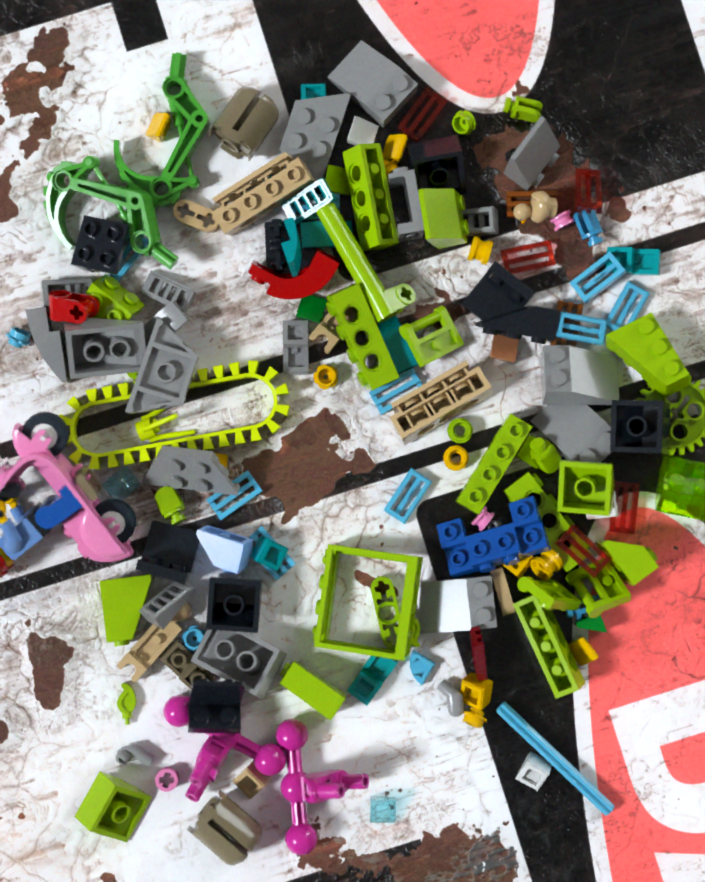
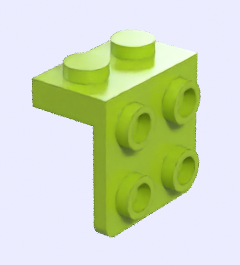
[85,274,145,320]

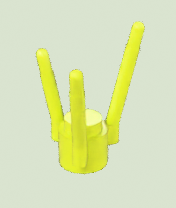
[135,409,195,443]

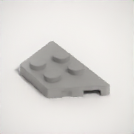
[279,93,351,181]
[125,318,199,414]
[142,445,240,496]

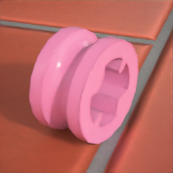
[549,210,575,232]
[471,506,495,531]
[155,767,179,792]

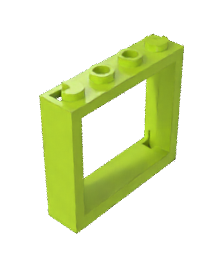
[312,544,423,661]

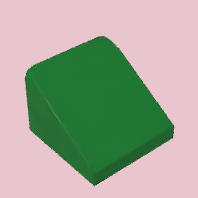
[296,295,328,324]
[573,615,607,632]

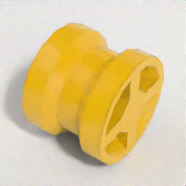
[467,236,494,265]
[530,549,563,581]

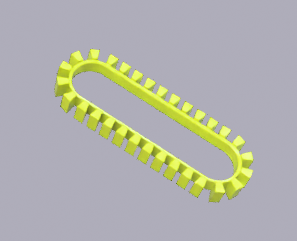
[59,360,290,470]

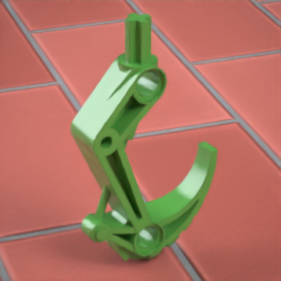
[114,52,210,210]
[43,156,179,270]

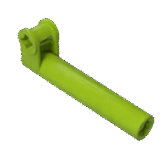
[316,202,416,323]

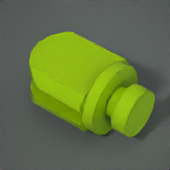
[503,95,543,123]
[530,437,562,474]
[155,486,186,526]

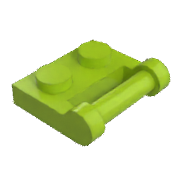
[399,306,464,367]
[566,557,631,618]
[517,577,582,611]

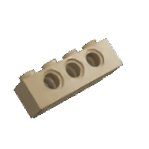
[212,152,315,236]
[390,360,493,445]

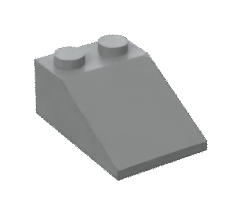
[328,40,418,128]
[503,116,560,191]
[64,318,146,379]
[540,345,620,405]
[530,405,611,463]
[416,575,497,634]
[191,629,288,700]

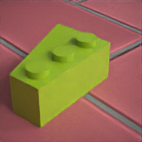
[606,312,689,398]

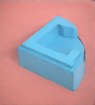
[410,649,436,685]

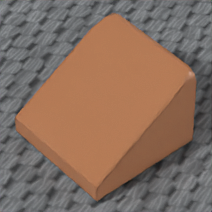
[489,334,519,364]

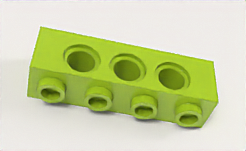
[342,143,399,251]
[326,283,400,390]
[455,413,532,515]
[502,472,591,572]
[513,594,585,699]

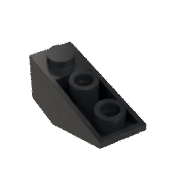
[475,305,561,344]

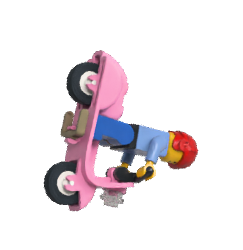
[0,412,136,578]

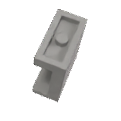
[388,167,424,242]

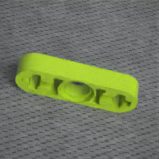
[371,576,400,649]

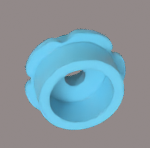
[6,327,31,348]
[182,626,206,651]

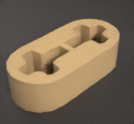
[173,199,219,234]
[489,566,515,616]

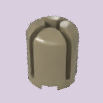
[208,87,279,162]
[187,790,262,866]

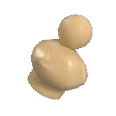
[513,190,557,224]

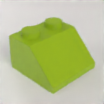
[418,189,470,249]
[557,460,614,516]
[595,540,659,586]
[74,771,152,842]

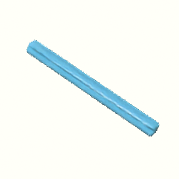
[496,702,615,816]

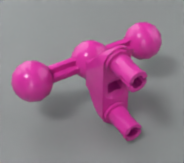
[163,695,286,802]
[276,718,369,855]

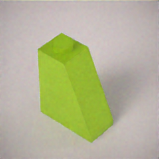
[99,574,154,646]
[279,660,346,720]

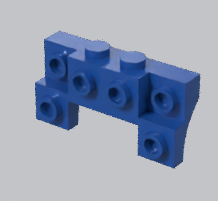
[436,496,551,578]

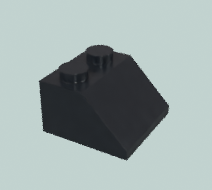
[407,135,467,195]
[610,400,670,455]
[206,576,263,633]

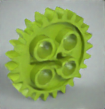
[636,375,705,455]

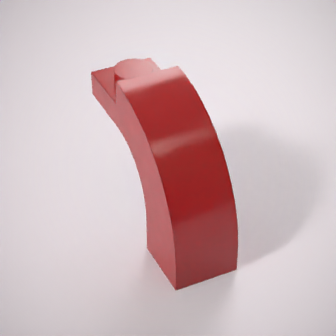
[248,248,340,299]

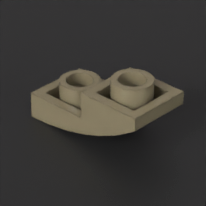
[159,639,215,689]

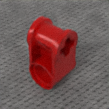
[48,290,100,324]

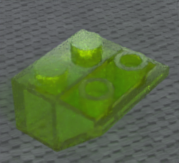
[655,455,705,521]

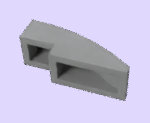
[25,307,71,384]

